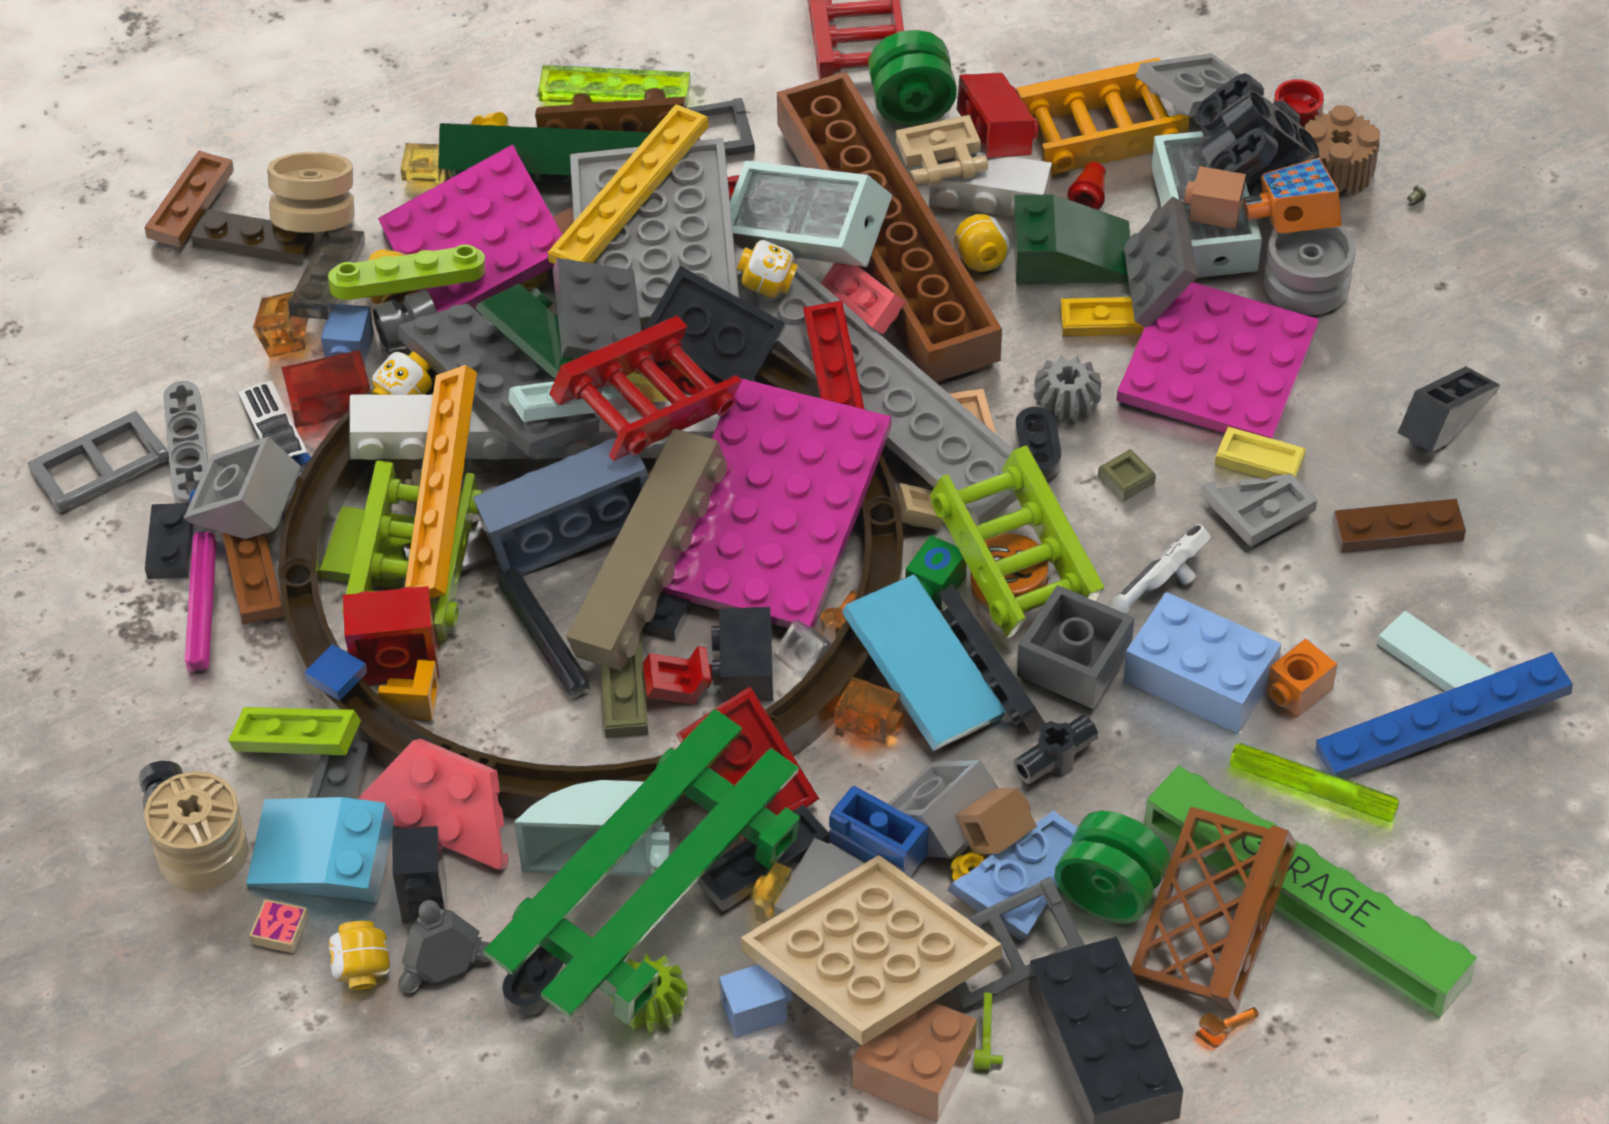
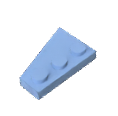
[947,811,1077,941]

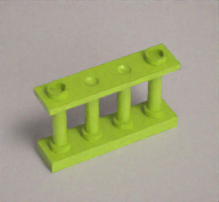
[930,445,1105,638]
[342,461,483,642]

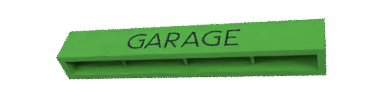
[1144,765,1477,1018]

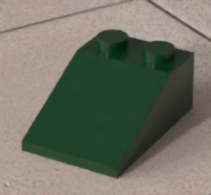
[1013,194,1130,284]

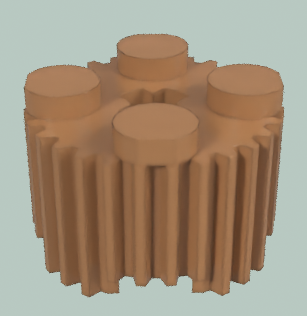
[1305,105,1380,195]

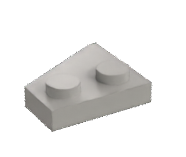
[1201,474,1317,547]

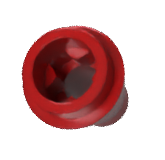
[1067,162,1106,210]

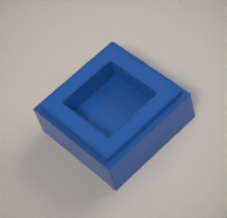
[304,644,367,701]

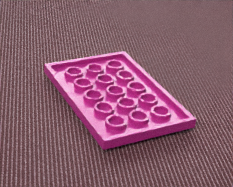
[662,378,892,634]

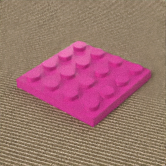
[378,145,562,313]
[1116,282,1319,439]

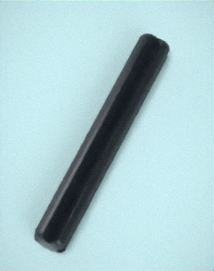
[498,568,590,698]

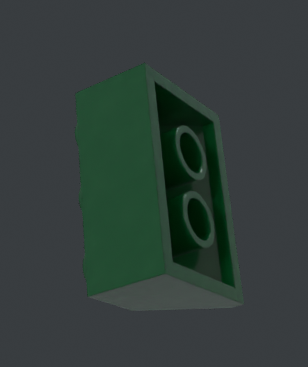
[475,284,575,379]

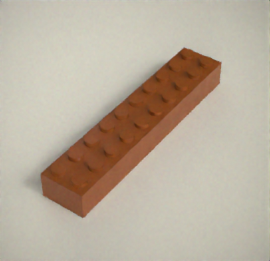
[776,71,1002,382]

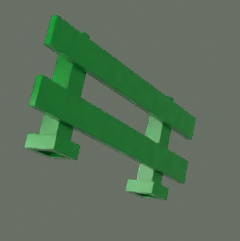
[483,709,800,1025]

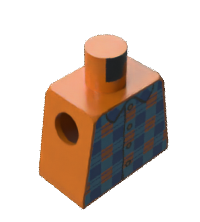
[1243,158,1342,233]

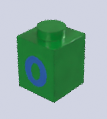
[905,535,967,611]

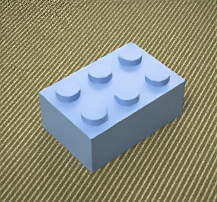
[1123,592,1281,734]

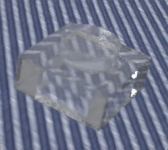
[773,620,832,679]

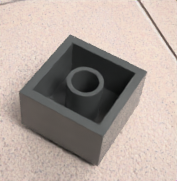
[1017,585,1134,709]

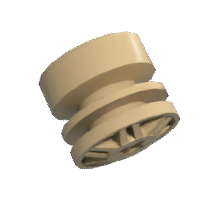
[144,771,249,891]

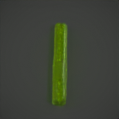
[1230,743,1400,822]

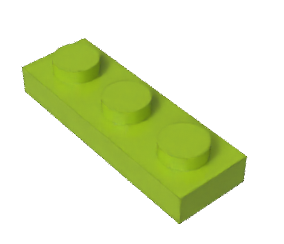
[228,707,361,755]

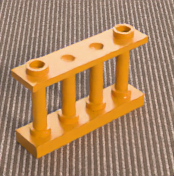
[1016,57,1189,174]

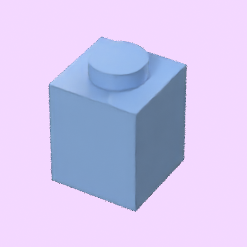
[719,965,793,1038]

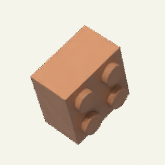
[853,1002,977,1122]

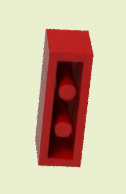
[956,73,1038,158]

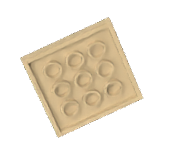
[740,855,1002,1046]

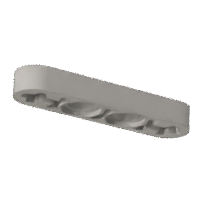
[163,381,208,503]

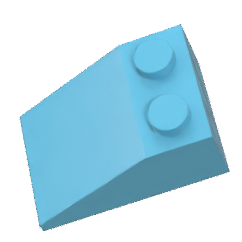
[246,797,395,903]

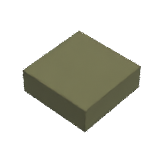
[1098,449,1156,502]

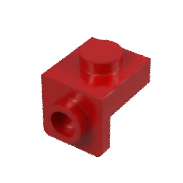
[643,646,712,705]

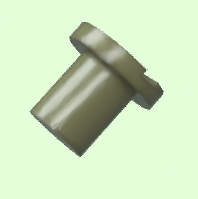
[1407,185,1426,204]

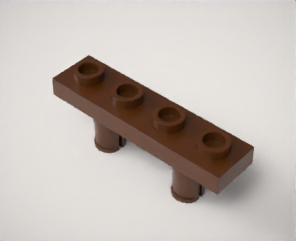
[535,88,687,133]

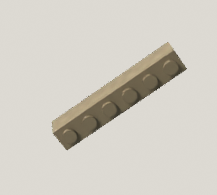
[566,428,727,671]

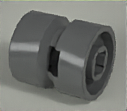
[372,289,437,354]

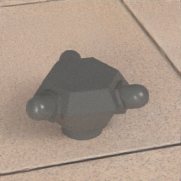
[398,900,492,993]

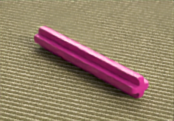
[184,531,217,672]

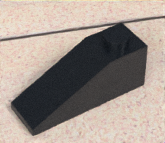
[1397,366,1500,452]

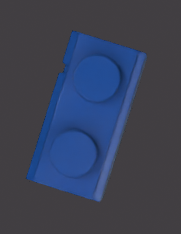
[829,785,929,877]

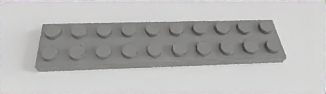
[736,261,1017,525]

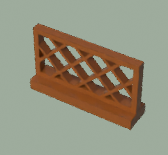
[1131,806,1297,1012]

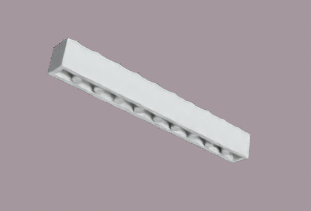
[350,394,720,460]

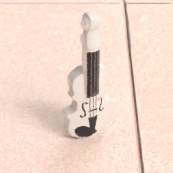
[1110,524,1211,614]

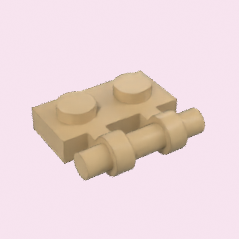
[896,115,988,186]

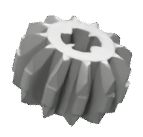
[1034,355,1102,423]

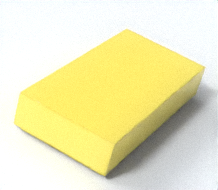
[1215,427,1306,479]

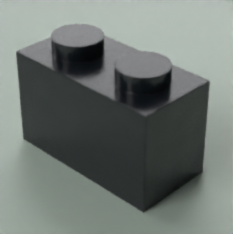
[711,607,774,703]
[392,826,447,924]

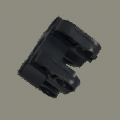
[1195,73,1319,196]

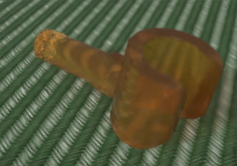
[820,590,857,636]
[1195,1007,1259,1048]

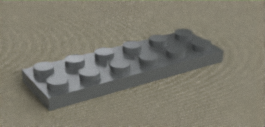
[398,303,600,457]

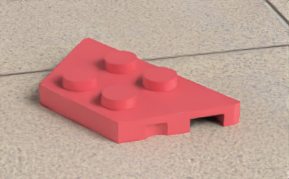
[358,739,509,870]

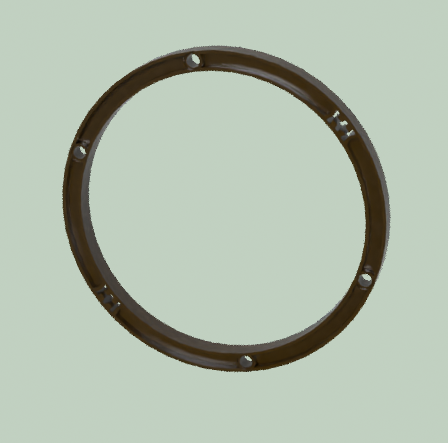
[278,313,904,818]

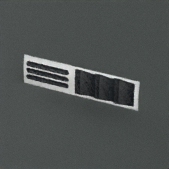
[238,381,307,457]

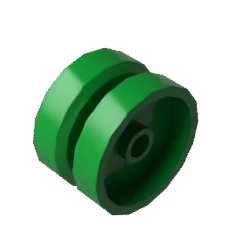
[868,30,957,127]
[1054,810,1170,924]

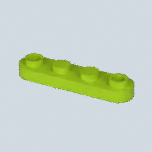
[328,244,486,300]

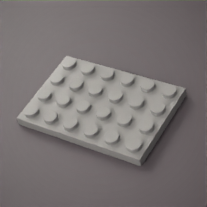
[570,138,739,328]

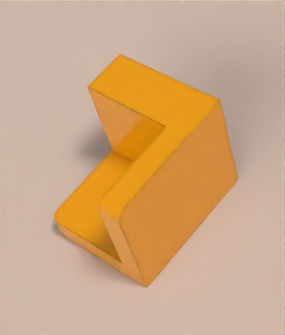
[377,660,439,721]

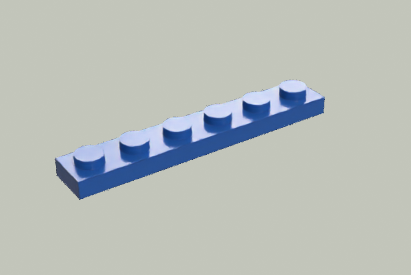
[1316,652,1573,783]

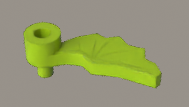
[974,992,1003,1070]

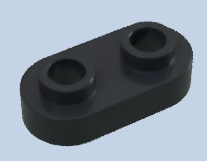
[1015,407,1062,479]
[502,946,566,1016]

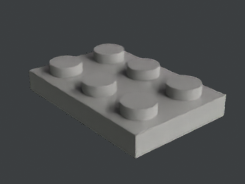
[1135,53,1240,116]

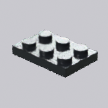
[643,266,786,382]

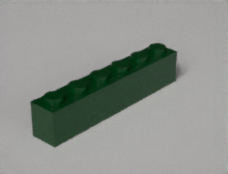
[438,123,650,183]

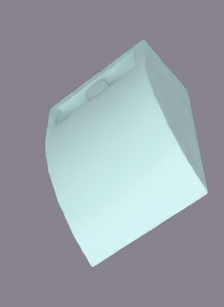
[514,780,671,876]

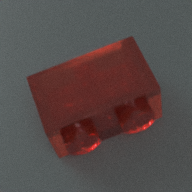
[281,350,370,428]

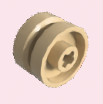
[267,152,355,233]

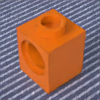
[1266,638,1338,717]

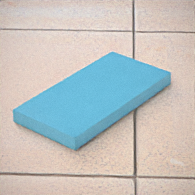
[842,574,1007,751]

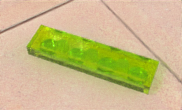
[538,65,691,105]

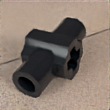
[1014,715,1098,784]

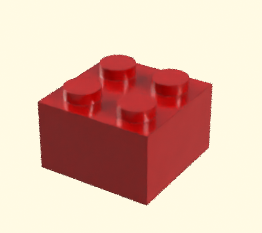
[342,586,440,686]

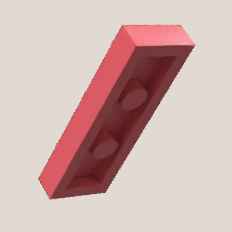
[821,263,906,334]

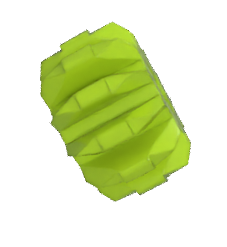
[610,952,688,1033]

